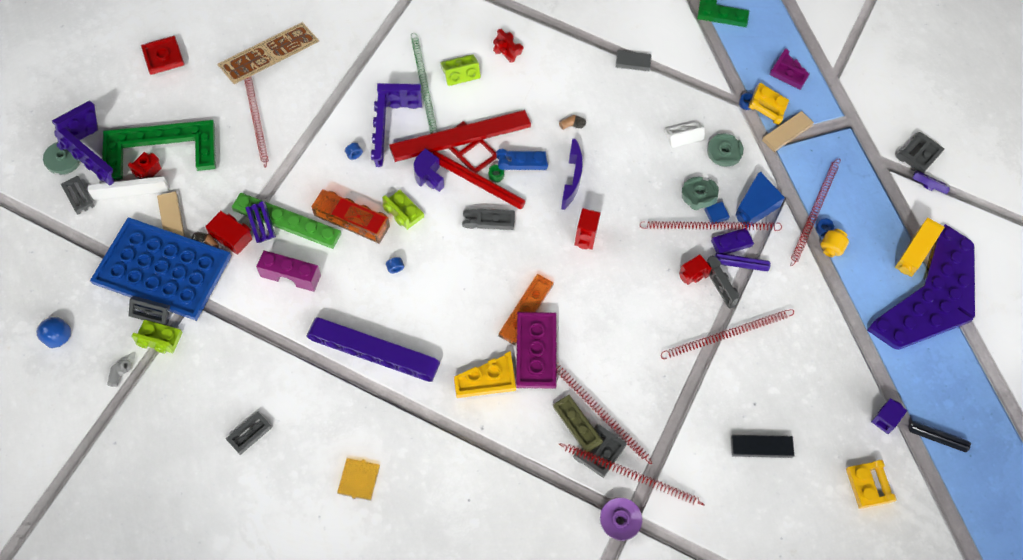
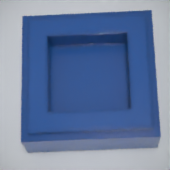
[704,202,730,225]

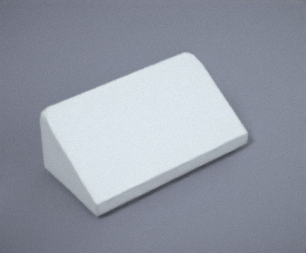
[664,121,704,147]

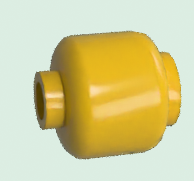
[820,229,849,258]

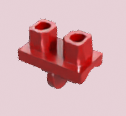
[493,29,523,63]

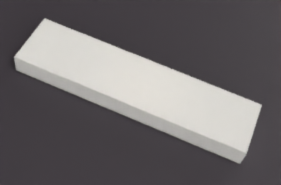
[88,176,169,200]

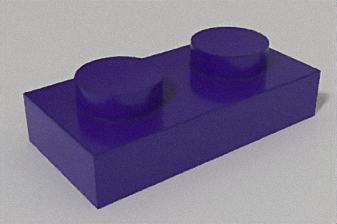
[711,228,754,254]

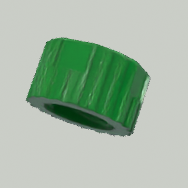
[488,164,504,183]

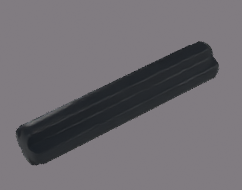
[909,421,971,452]

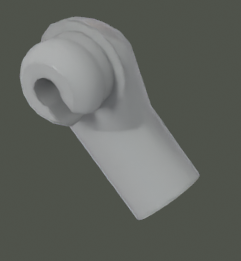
[107,360,131,387]

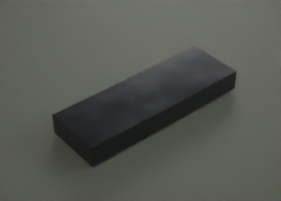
[730,435,795,458]

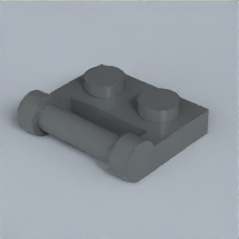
[896,132,945,173]
[573,424,627,478]

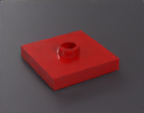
[141,36,184,75]

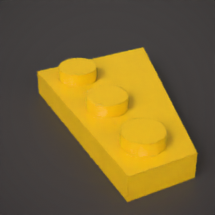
[454,351,516,398]

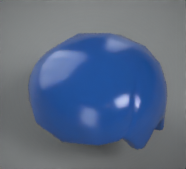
[36,317,71,348]

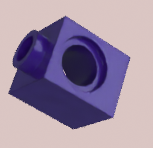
[871,398,908,434]

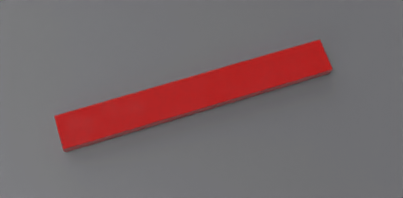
[389,110,531,162]

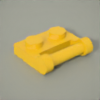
[748,83,789,125]
[846,460,897,509]

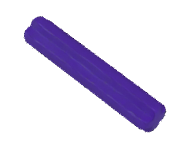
[715,253,771,272]

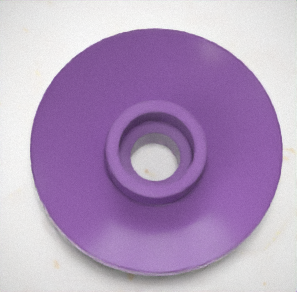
[600,498,642,541]

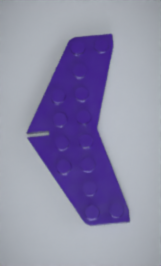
[867,224,975,350]

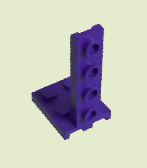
[371,83,423,167]
[52,100,114,186]

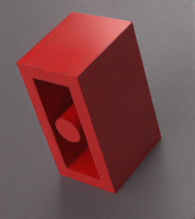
[574,208,601,250]
[205,211,253,255]

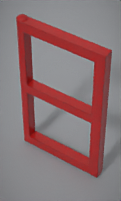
[448,121,497,173]

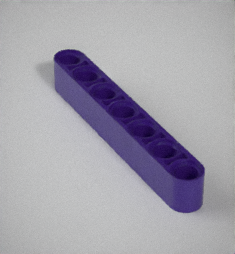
[306,318,440,382]

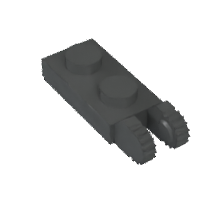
[462,209,515,230]
[707,255,739,309]

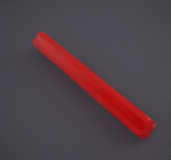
[432,151,525,209]

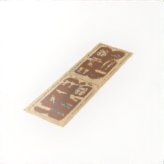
[217,22,319,84]

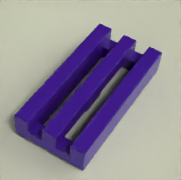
[245,201,276,243]

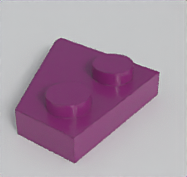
[770,48,810,90]

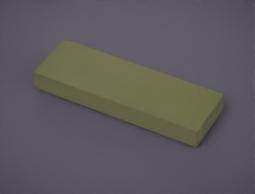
[552,395,603,453]

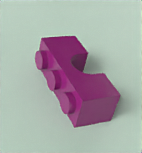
[256,250,321,292]

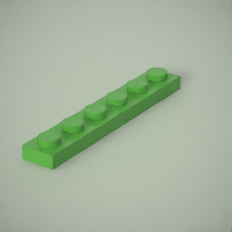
[232,192,341,249]

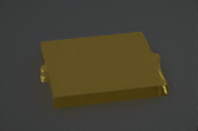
[337,458,380,501]

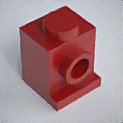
[128,152,162,179]
[679,254,712,285]

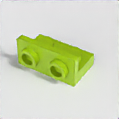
[440,54,481,86]
[382,190,424,230]
[131,320,183,354]

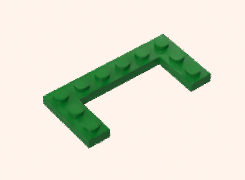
[697,0,749,27]
[102,120,216,180]

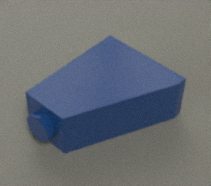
[736,172,785,228]

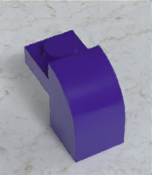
[414,149,444,192]

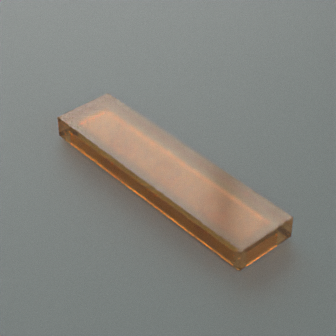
[499,274,554,345]

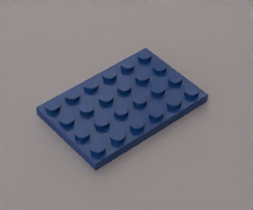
[90,217,232,321]

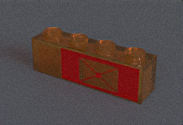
[311,189,390,244]

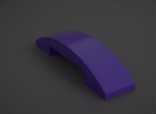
[561,138,582,210]

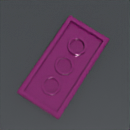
[516,312,557,389]

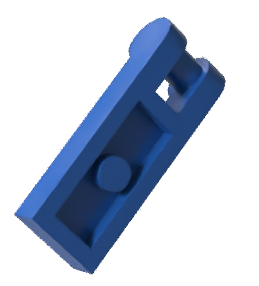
[496,149,548,170]

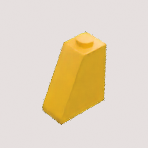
[895,217,944,277]

